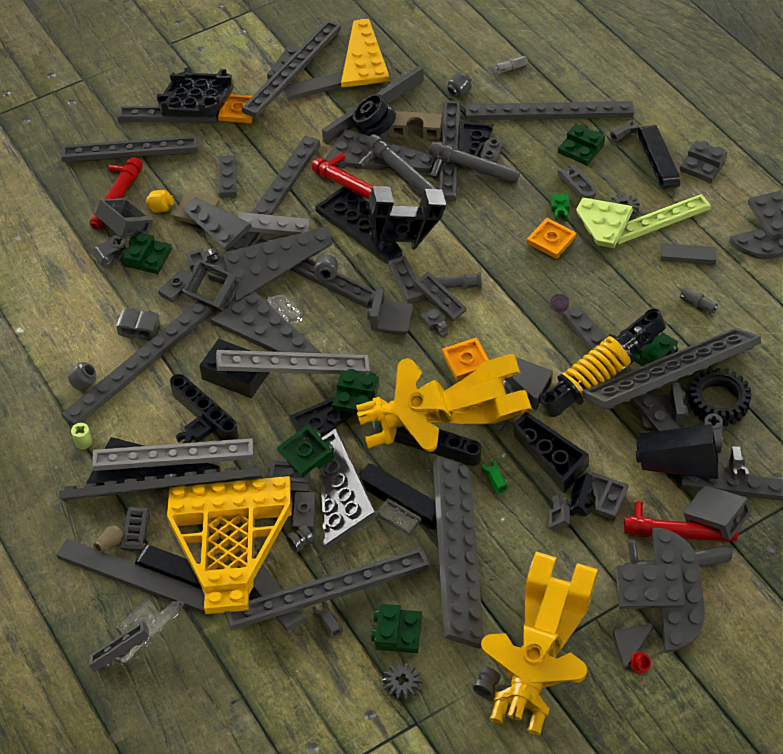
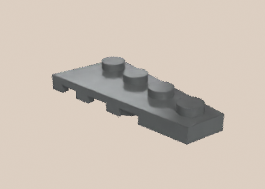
[183,197,252,251]

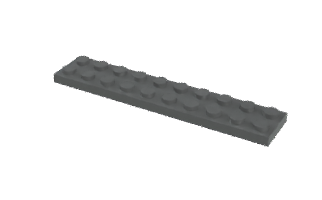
[582,327,761,409]
[433,456,484,649]

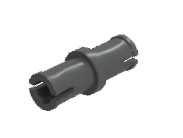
[680,287,718,314]

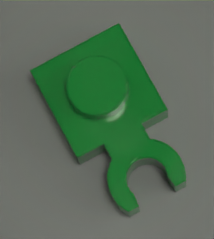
[551,194,570,220]

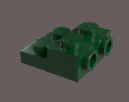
[558,123,605,166]
[122,232,172,274]
[632,332,678,366]
[332,369,380,414]
[277,424,334,477]
[371,604,422,653]

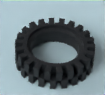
[688,368,752,426]

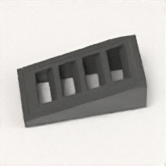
[121,507,150,551]

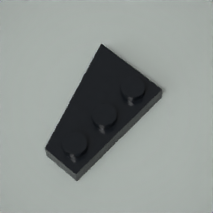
[459,121,494,157]

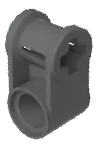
[92,235,128,267]
[704,414,723,453]

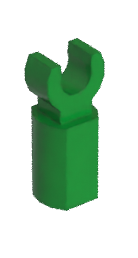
[482,459,508,494]

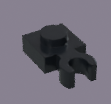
[176,416,213,443]

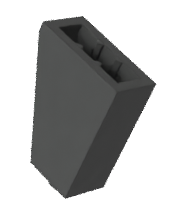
[505,357,553,410]

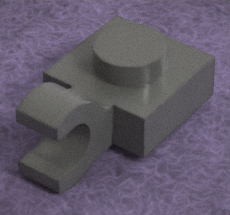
[186,248,219,271]
[420,307,448,337]
[729,446,749,480]
[549,494,570,531]

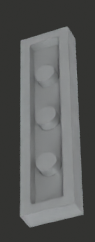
[238,212,309,236]

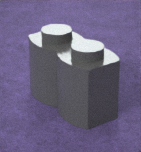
[116,308,160,340]

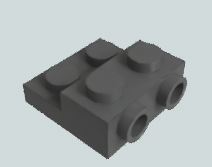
[680,140,728,183]

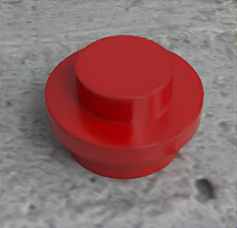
[631,651,651,674]

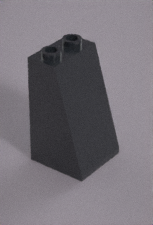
[636,424,719,479]

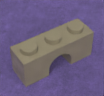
[390,111,442,141]

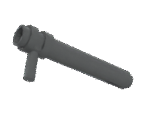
[359,134,437,194]
[429,142,520,183]
[624,540,732,567]

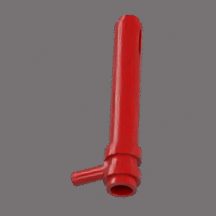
[312,153,373,199]
[90,157,143,230]
[624,501,738,542]

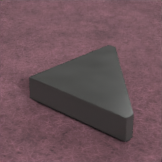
[613,623,653,669]

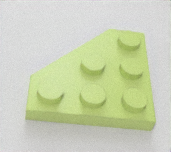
[576,198,633,248]

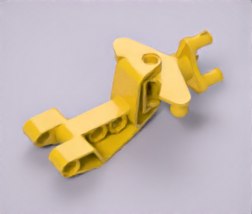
[356,354,532,452]
[481,551,598,735]

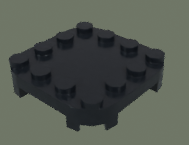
[157,67,234,118]

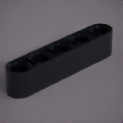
[638,125,680,190]
[170,374,239,441]
[394,426,482,466]
[359,463,437,529]

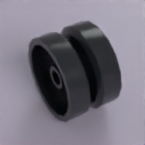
[352,94,396,136]

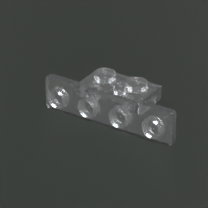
[114,599,184,663]

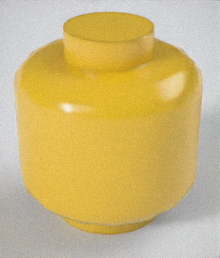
[146,189,174,213]

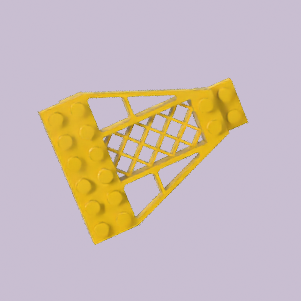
[167,476,292,614]

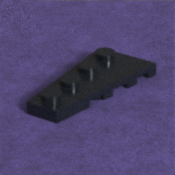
[289,397,355,437]

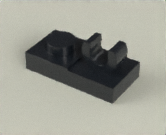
[568,473,593,517]

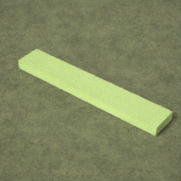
[617,194,711,244]

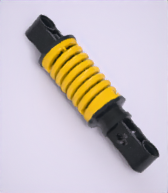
[541,308,666,417]

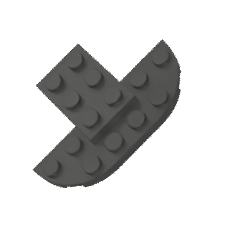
[730,190,783,259]
[615,528,705,653]

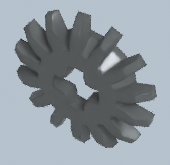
[609,194,640,217]
[382,663,422,699]

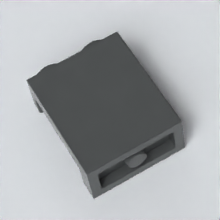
[683,485,751,540]

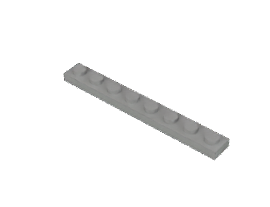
[216,350,370,374]
[92,438,254,471]

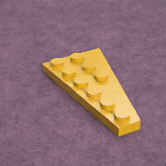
[341,19,389,88]

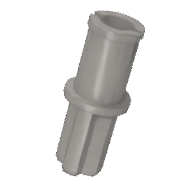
[495,56,528,74]

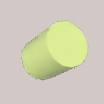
[71,423,92,450]

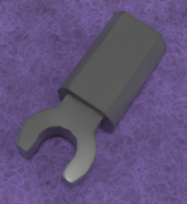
[610,120,640,143]
[312,601,343,638]

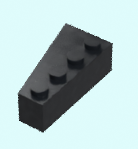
[513,412,589,493]

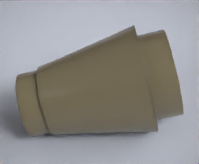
[93,525,123,553]

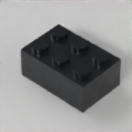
[199,339,269,399]

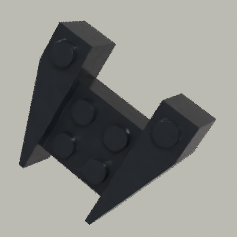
[368,186,446,250]

